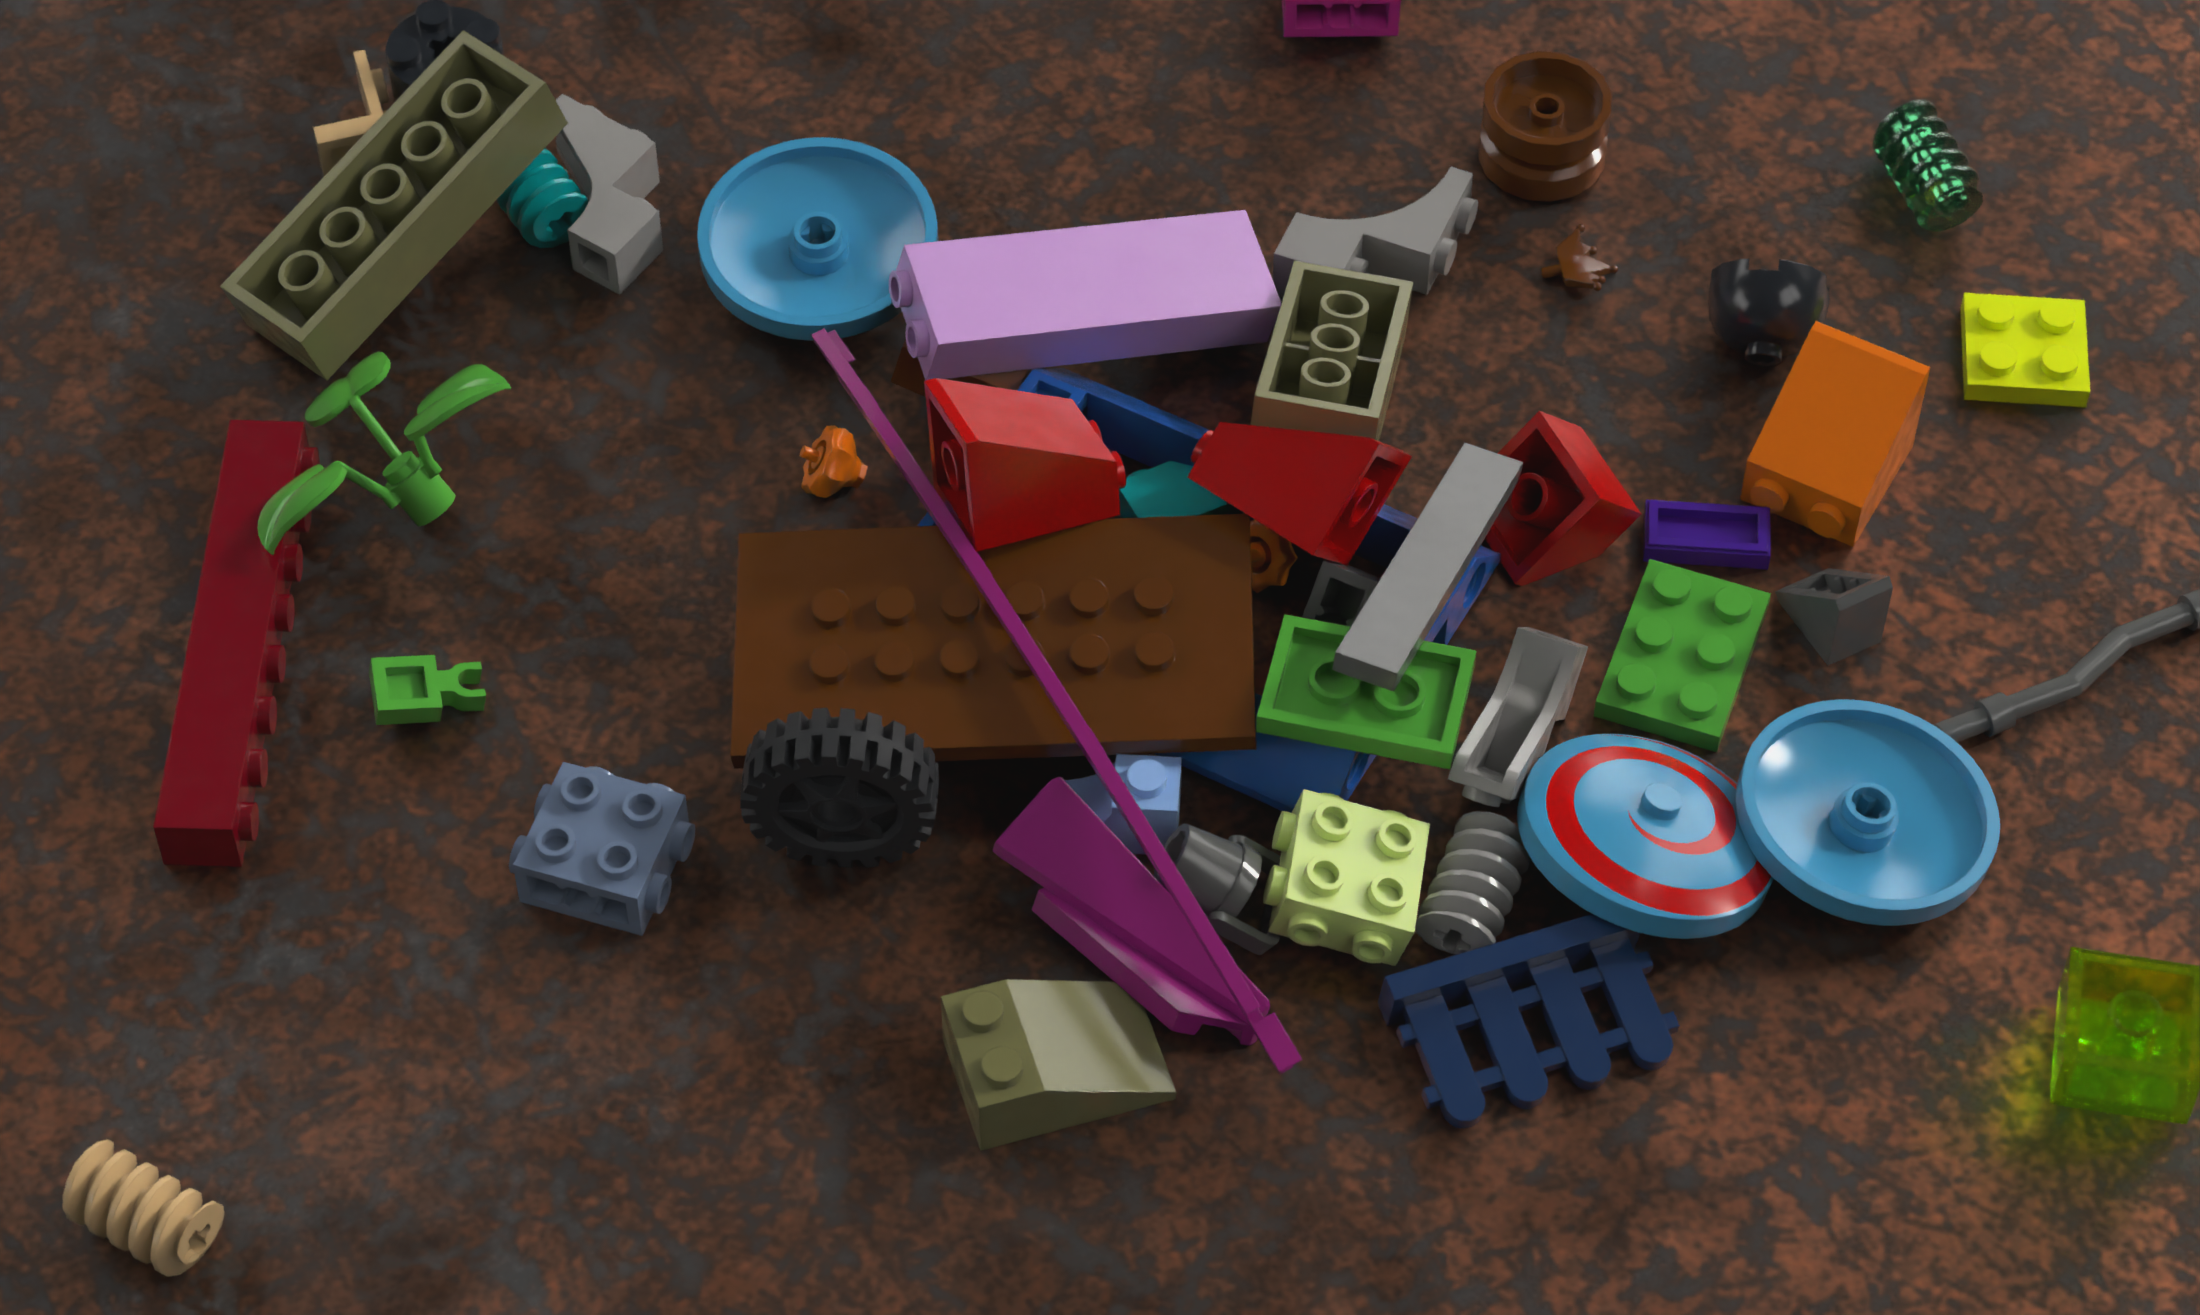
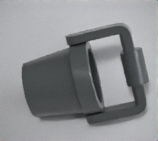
[1153,823,1281,955]

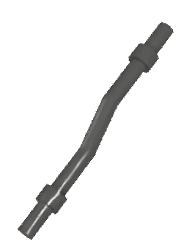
[1934,588,2200,742]

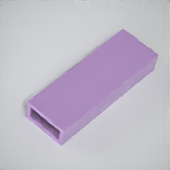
[889,210,1282,380]

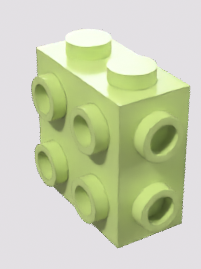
[1263,789,1430,966]

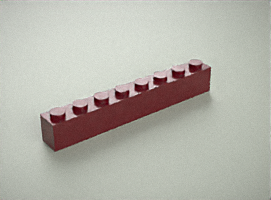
[153,420,320,867]

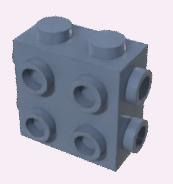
[509,762,695,936]

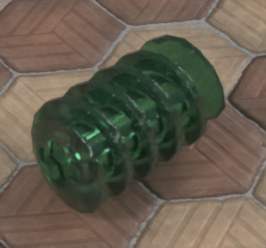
[1872,100,1984,232]

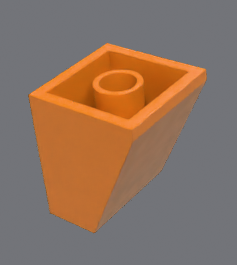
[1740,321,1930,547]

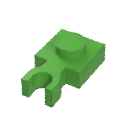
[369,655,486,725]

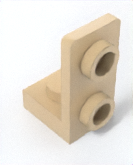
[313,50,389,177]

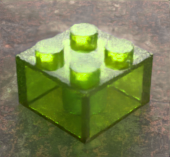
[2050,947,2200,1125]

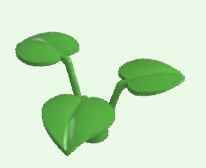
[257,352,511,555]

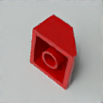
[1485,411,1642,586]

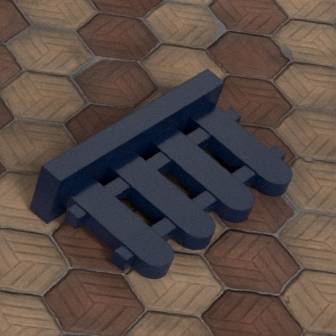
[1378,914,1680,1129]

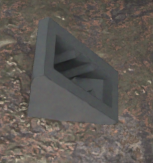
[1775,568,1893,666]

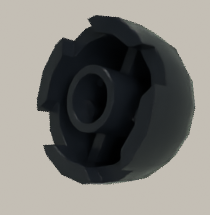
[1708,258,1830,366]

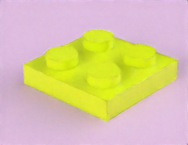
[1960,293,2090,407]

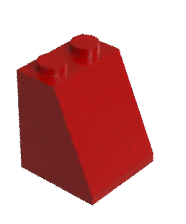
[924,378,1126,552]
[1187,422,1412,566]

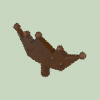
[1541,224,1618,291]

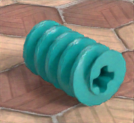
[496,147,589,248]

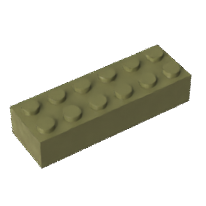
[220,30,568,381]

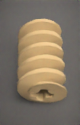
[63,1139,225,1277]

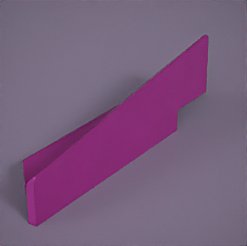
[993,777,1270,1046]

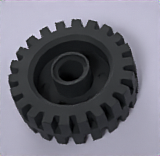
[740,708,939,868]

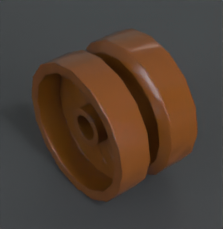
[1478,51,1612,202]

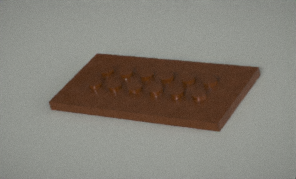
[730,513,1256,769]

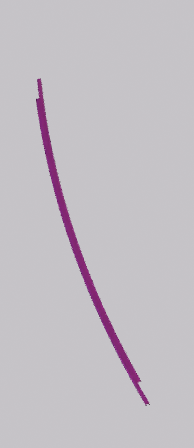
[811,328,1303,1075]

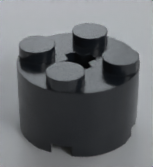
[385,0,504,102]

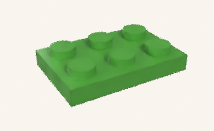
[1594,559,1771,752]
[1256,614,1477,769]

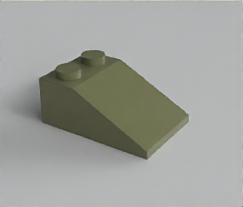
[941,979,1176,1151]

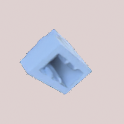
[1065,754,1182,854]

